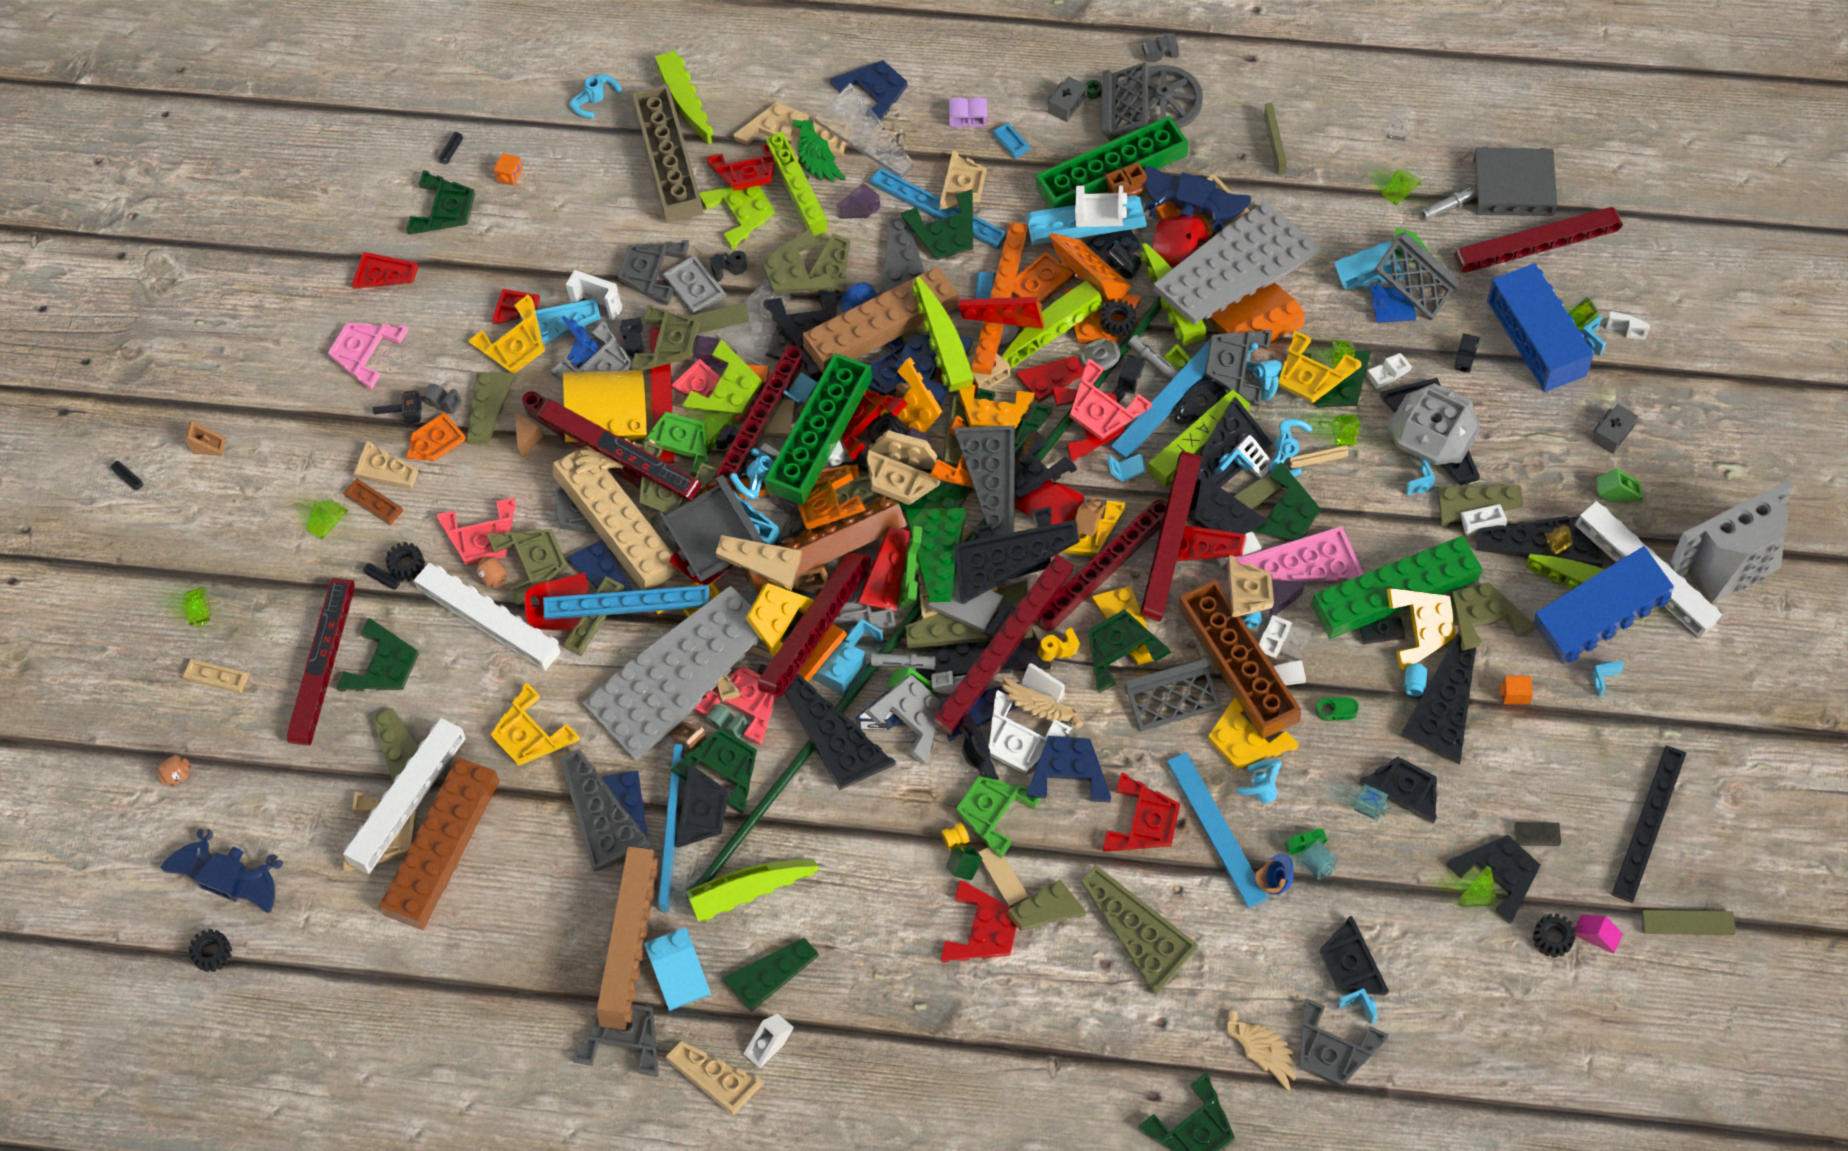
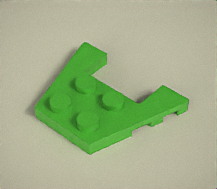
[641,412,708,477]
[898,526,922,609]
[956,776,1042,858]

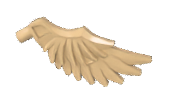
[575,438,655,475]
[1002,677,1083,728]
[1226,1011,1297,1091]

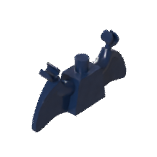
[1144,165,1251,236]
[161,829,283,913]

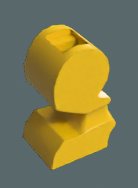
[1038,627,1080,661]

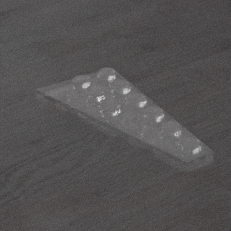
[815,83,913,179]
[716,277,791,365]

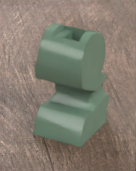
[705,704,748,739]

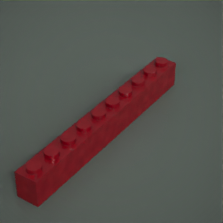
[934,554,1074,736]

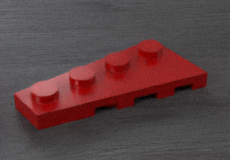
[958,297,1044,329]
[1177,526,1247,561]
[856,527,910,612]

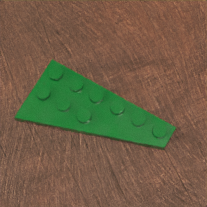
[905,508,966,602]

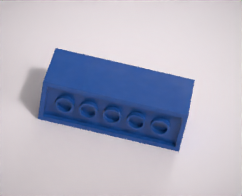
[1487,263,1594,392]
[1534,546,1674,664]

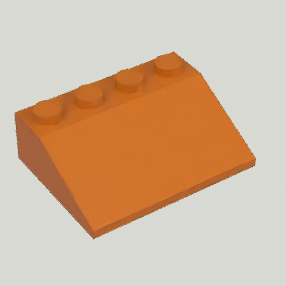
[1049,233,1131,303]
[1208,283,1305,342]

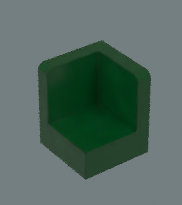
[946,844,982,880]

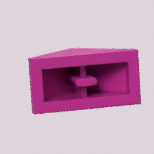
[1574,914,1623,954]

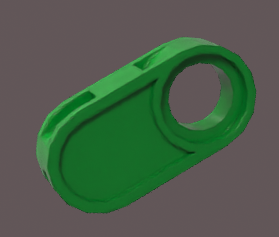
[1316,697,1359,721]
[1284,829,1328,855]

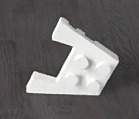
[988,690,1071,774]

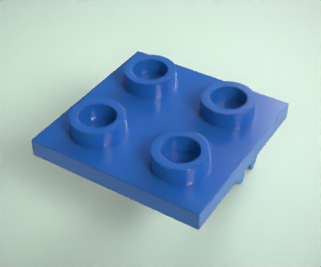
[1369,282,1416,323]
[561,315,599,369]

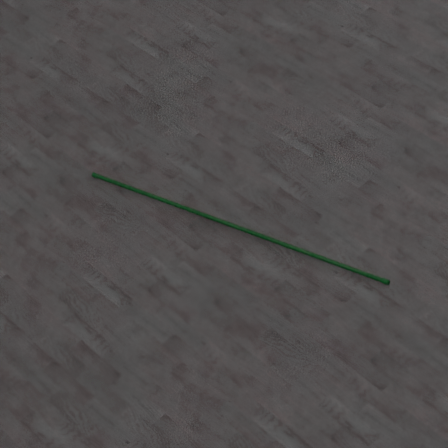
[686,296,1162,895]

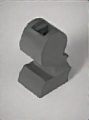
[1141,33,1179,62]
[421,384,462,414]

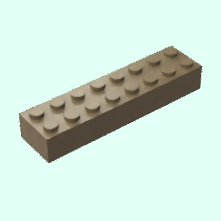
[632,85,704,223]

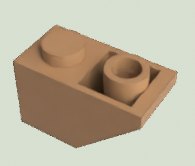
[1075,498,1106,537]

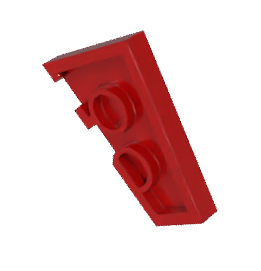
[351,252,419,289]
[1015,356,1085,403]

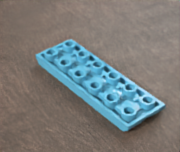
[1026,195,1147,245]

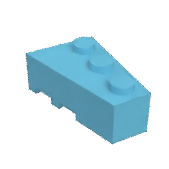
[1334,241,1405,290]
[733,491,780,546]

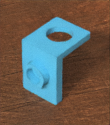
[1582,316,1606,356]
[783,373,818,404]
[1214,449,1254,474]
[1107,454,1146,482]
[1406,459,1435,496]
[846,619,883,646]
[1592,661,1624,697]
[1338,989,1378,1024]

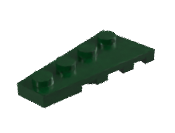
[722,938,819,1012]

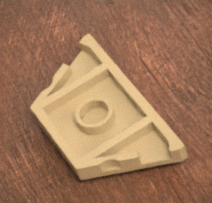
[940,151,987,209]
[867,431,937,470]
[867,450,941,505]
[1227,555,1274,617]

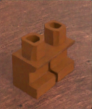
[1106,163,1147,198]

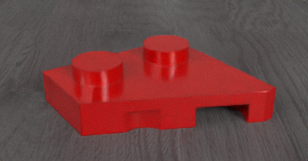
[492,289,540,324]

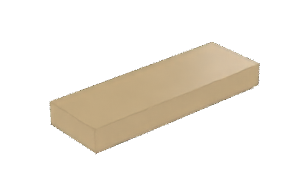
[182,659,249,694]
[978,847,1028,908]

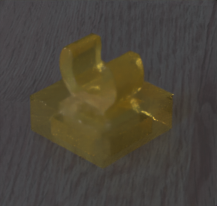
[1545,525,1573,554]

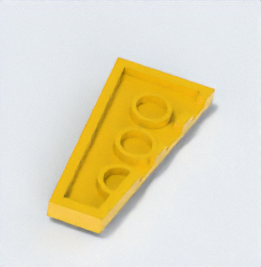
[1092,586,1154,665]

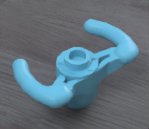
[570,74,623,119]
[1245,343,1283,401]
[1269,418,1313,477]
[730,448,774,499]
[1237,758,1282,803]

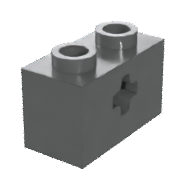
[1047,76,1087,122]
[1592,404,1638,454]

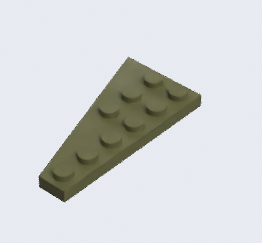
[906,579,1033,648]
[1081,864,1199,996]

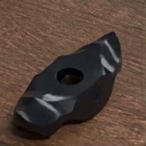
[1174,378,1228,424]
[959,714,999,780]

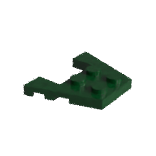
[406,170,475,235]
[901,189,973,261]
[1302,350,1371,408]
[978,388,1053,452]
[894,448,972,512]
[1251,462,1321,542]
[1088,609,1171,693]
[336,618,419,692]
[671,728,757,814]
[1138,1072,1235,1151]

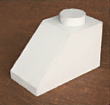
[744,1013,794,1068]

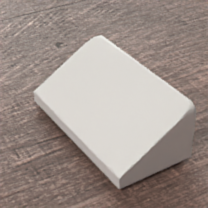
[1460,504,1507,537]
[1022,663,1065,702]

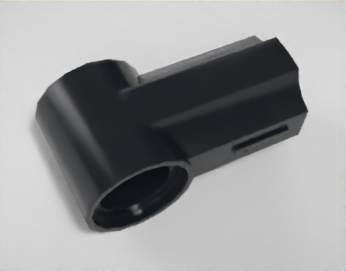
[1105,240,1142,279]

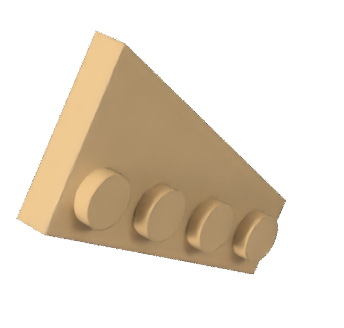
[716,535,802,591]
[666,1041,764,1115]

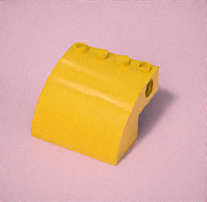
[563,370,647,442]

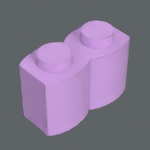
[949,97,987,127]

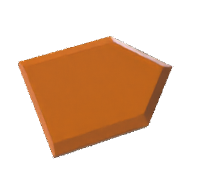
[406,412,467,461]

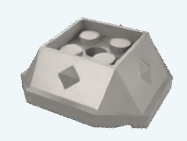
[1388,383,1480,465]

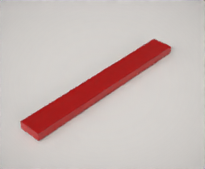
[650,327,675,464]

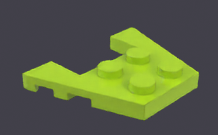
[699,186,775,250]
[683,340,763,416]

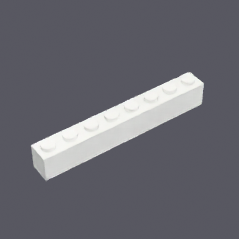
[1575,501,1722,639]
[414,563,561,671]
[343,718,466,874]

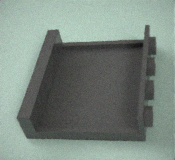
[1473,147,1557,216]
[659,475,764,582]

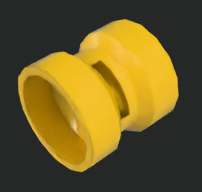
[941,822,970,851]

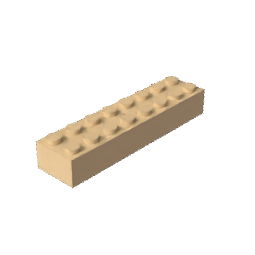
[553,446,678,590]

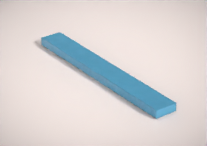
[869,168,1007,250]
[1111,339,1210,460]
[543,585,710,620]
[658,744,685,912]
[1167,752,1268,908]

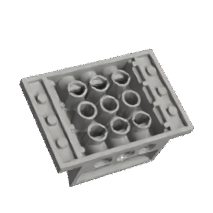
[1669,480,1794,603]

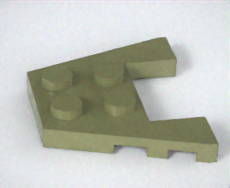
[762,229,835,294]
[631,305,700,371]
[639,441,717,515]
[487,529,567,607]
[1451,582,1536,651]

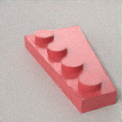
[671,359,753,422]

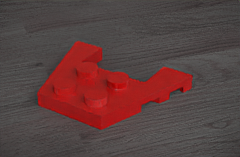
[706,144,776,191]
[1052,387,1125,462]
[841,390,908,460]
[1103,772,1180,852]
[941,880,1017,963]

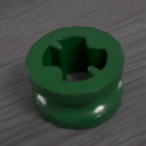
[1086,80,1102,99]

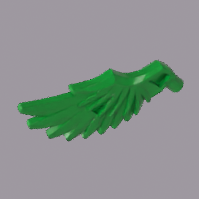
[793,119,845,183]

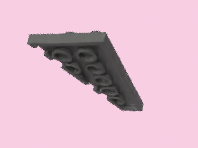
[882,218,925,294]
[954,426,1015,536]
[560,749,653,872]

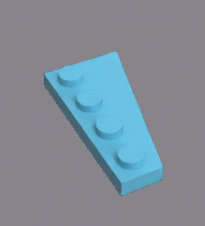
[520,298,601,344]

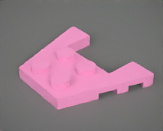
[328,323,408,390]

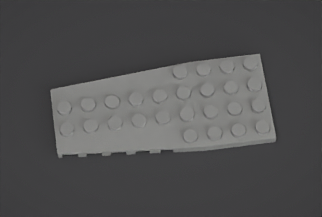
[1153,202,1321,325]
[583,586,760,761]

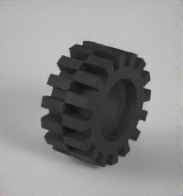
[1100,299,1136,337]
[867,412,906,444]
[385,542,425,582]
[1533,914,1576,958]
[188,929,232,972]

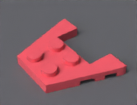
[1069,358,1153,440]
[437,498,516,566]
[693,666,776,746]

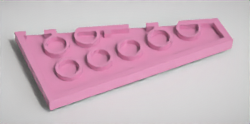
[1226,526,1364,582]

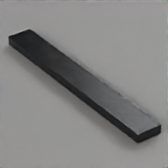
[1611,745,1687,903]

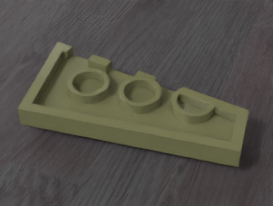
[1438,485,1523,526]
[372,708,418,784]

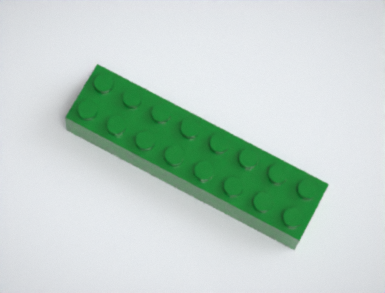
[1036,115,1188,209]
[764,353,872,506]
[1311,535,1483,639]

